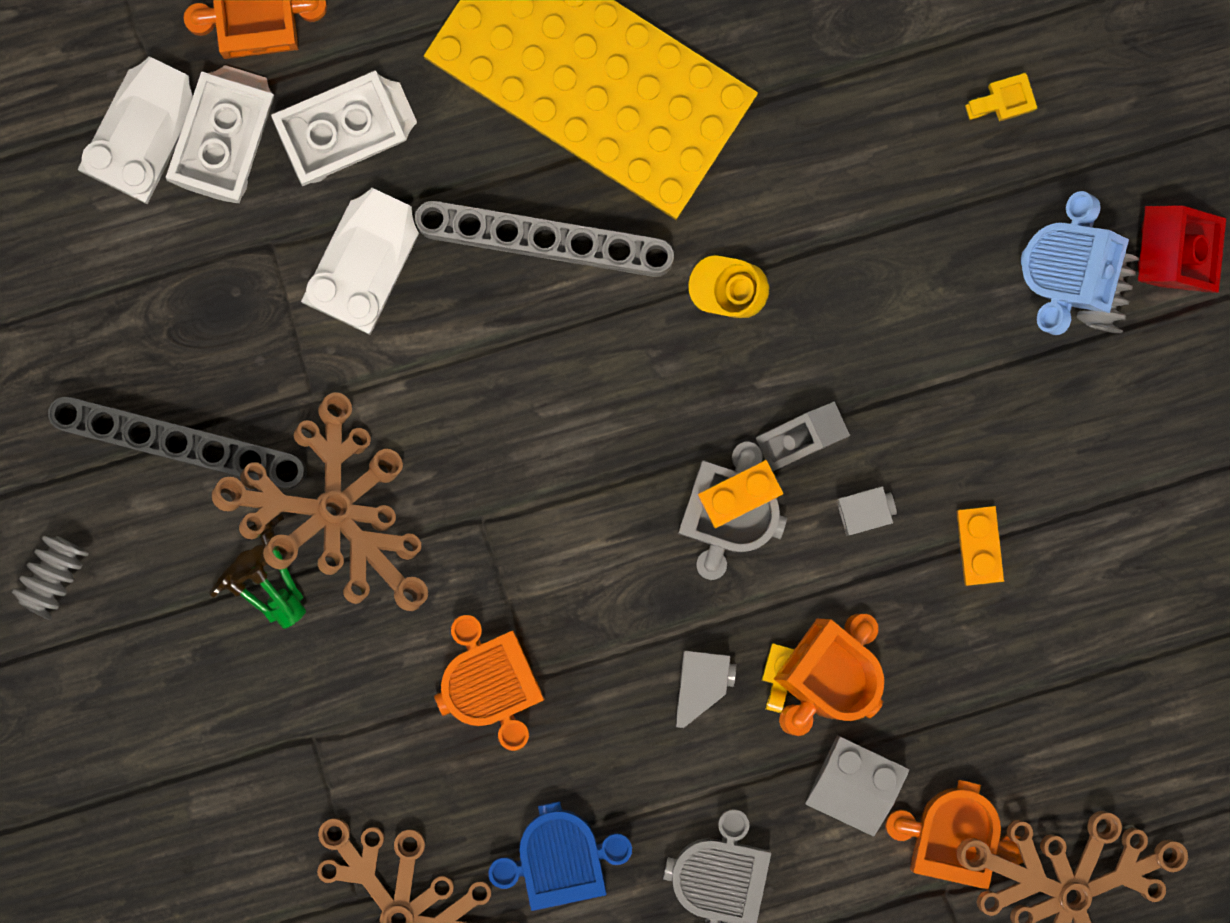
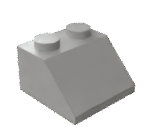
[805,735,910,836]

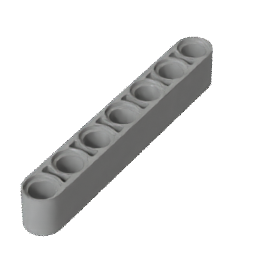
[415,201,674,277]

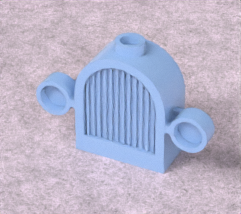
[1021,191,1129,335]

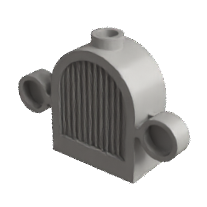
[678,442,787,580]
[663,809,771,923]

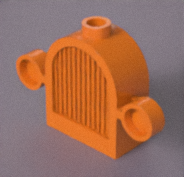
[184,0,327,59]
[774,614,884,736]
[434,615,545,751]
[885,780,1023,890]

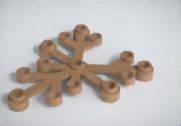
[212,393,428,611]
[957,811,1188,923]
[317,818,518,923]

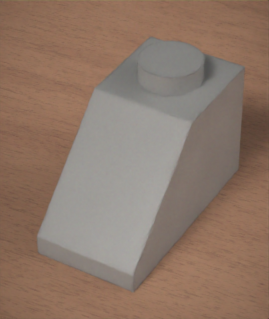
[756,401,850,472]
[675,650,736,728]

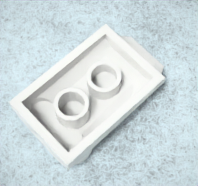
[78,57,193,204]
[166,65,274,204]
[271,70,417,186]
[301,188,419,335]

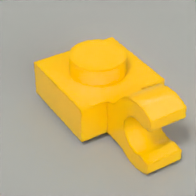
[965,73,1037,122]
[761,643,794,713]

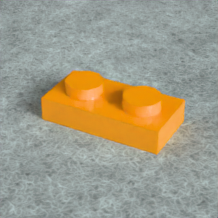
[698,460,784,528]
[956,506,1004,586]

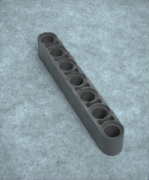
[48,397,307,489]

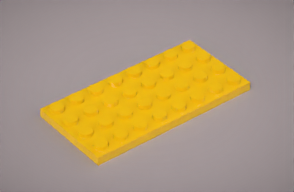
[424,0,758,220]

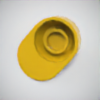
[689,255,769,318]

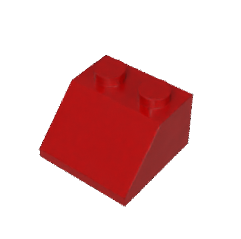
[1138,206,1226,293]

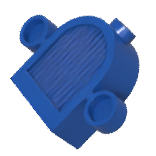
[489,801,632,911]

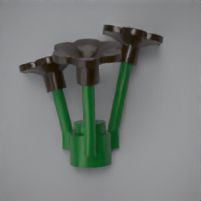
[209,513,306,629]

